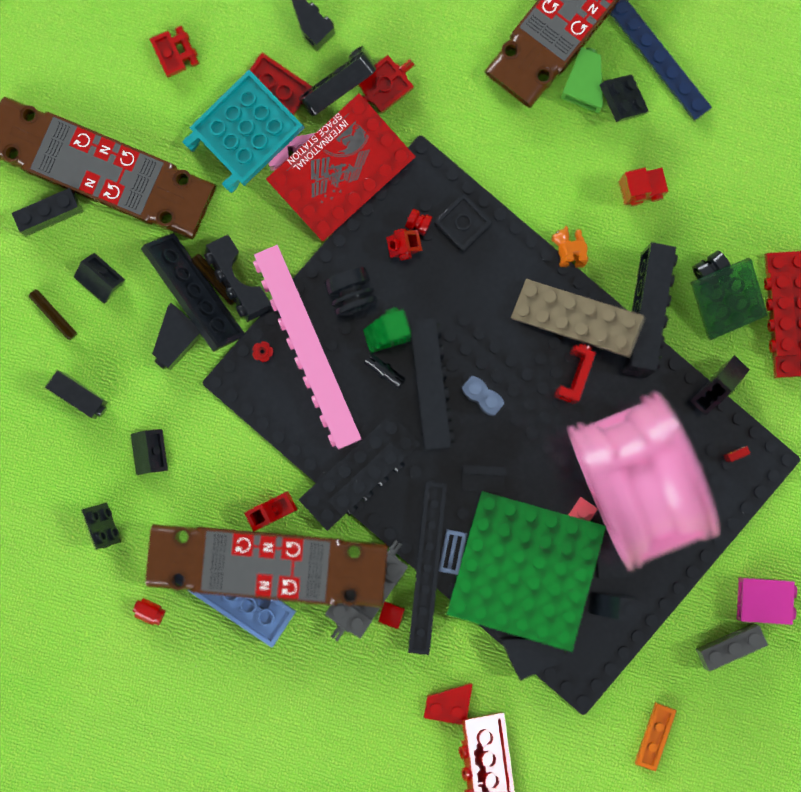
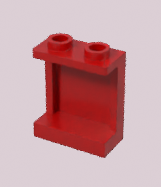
[554,344,596,404]

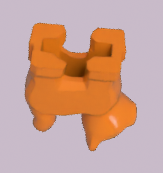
[552,226,588,268]

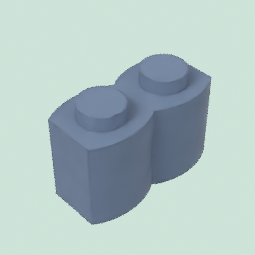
[461,376,505,416]

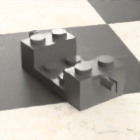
[325,540,408,641]

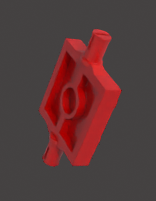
[358,55,415,114]

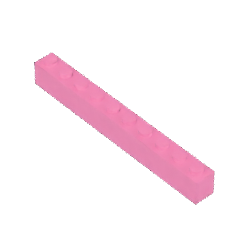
[253,245,362,450]

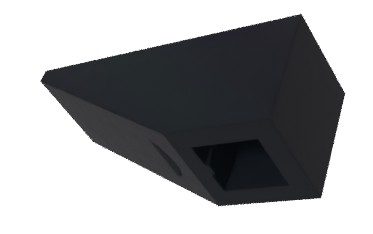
[291,0,335,51]

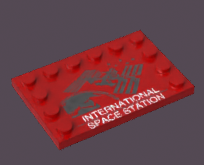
[266,93,415,242]

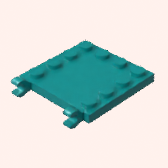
[183,70,305,193]

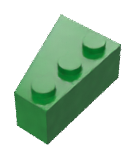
[363,308,411,354]

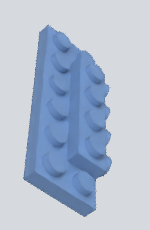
[175,574,296,648]

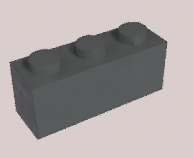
[696,623,768,672]

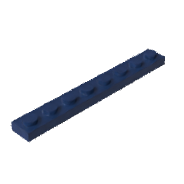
[610,0,712,121]

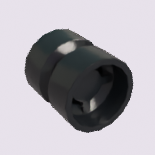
[692,250,733,289]

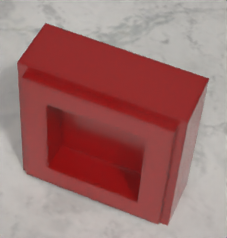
[723,446,750,462]

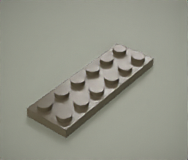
[511,279,645,358]

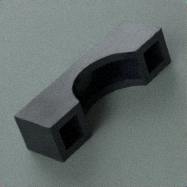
[204,235,271,322]

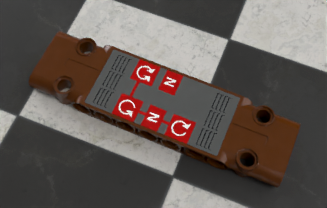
[484,0,621,108]
[0,97,216,240]
[145,524,388,608]

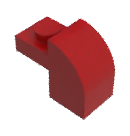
[244,491,298,532]

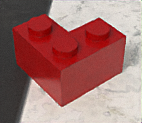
[619,167,669,207]

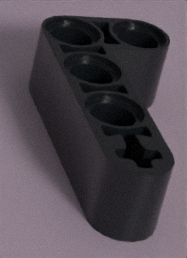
[299,46,376,116]

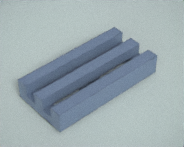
[438,529,467,575]

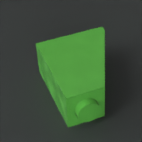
[561,47,603,114]

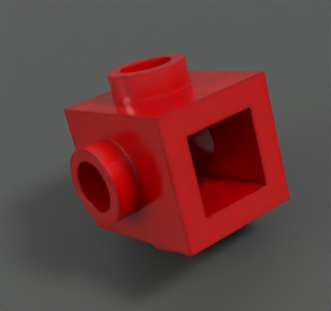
[386,229,422,261]

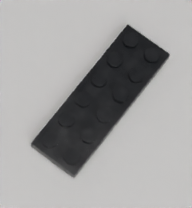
[141,233,245,352]

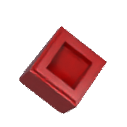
[378,601,405,629]

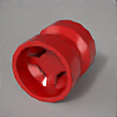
[405,208,433,236]

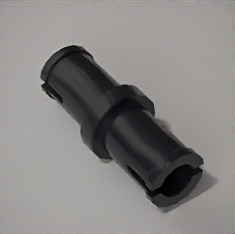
[364,353,406,389]

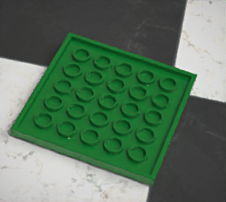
[447,491,606,652]

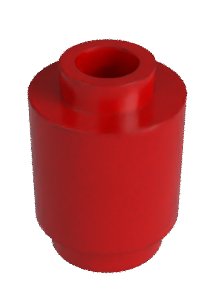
[132,598,166,626]

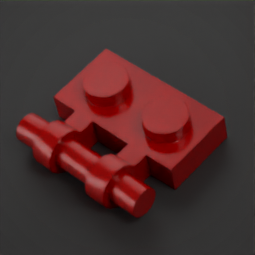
[150,26,199,78]

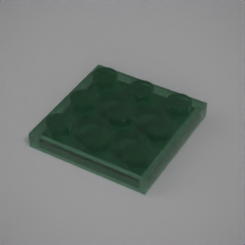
[690,258,768,340]

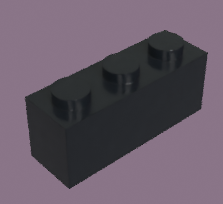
[12,188,83,237]

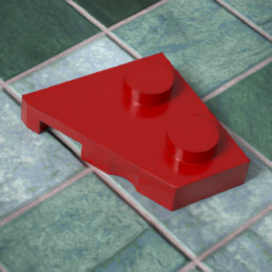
[424,683,473,725]

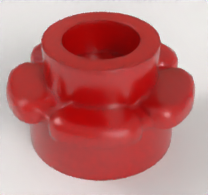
[252,341,273,362]

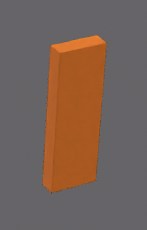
[635,702,677,772]

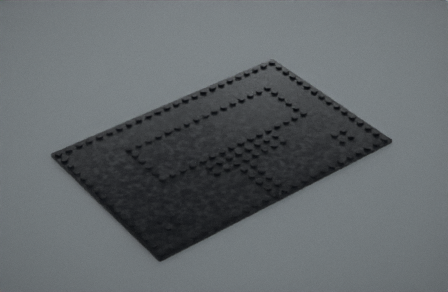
[203,135,800,715]

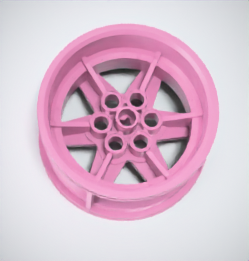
[568,392,718,571]

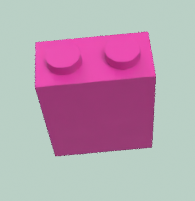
[736,577,797,625]

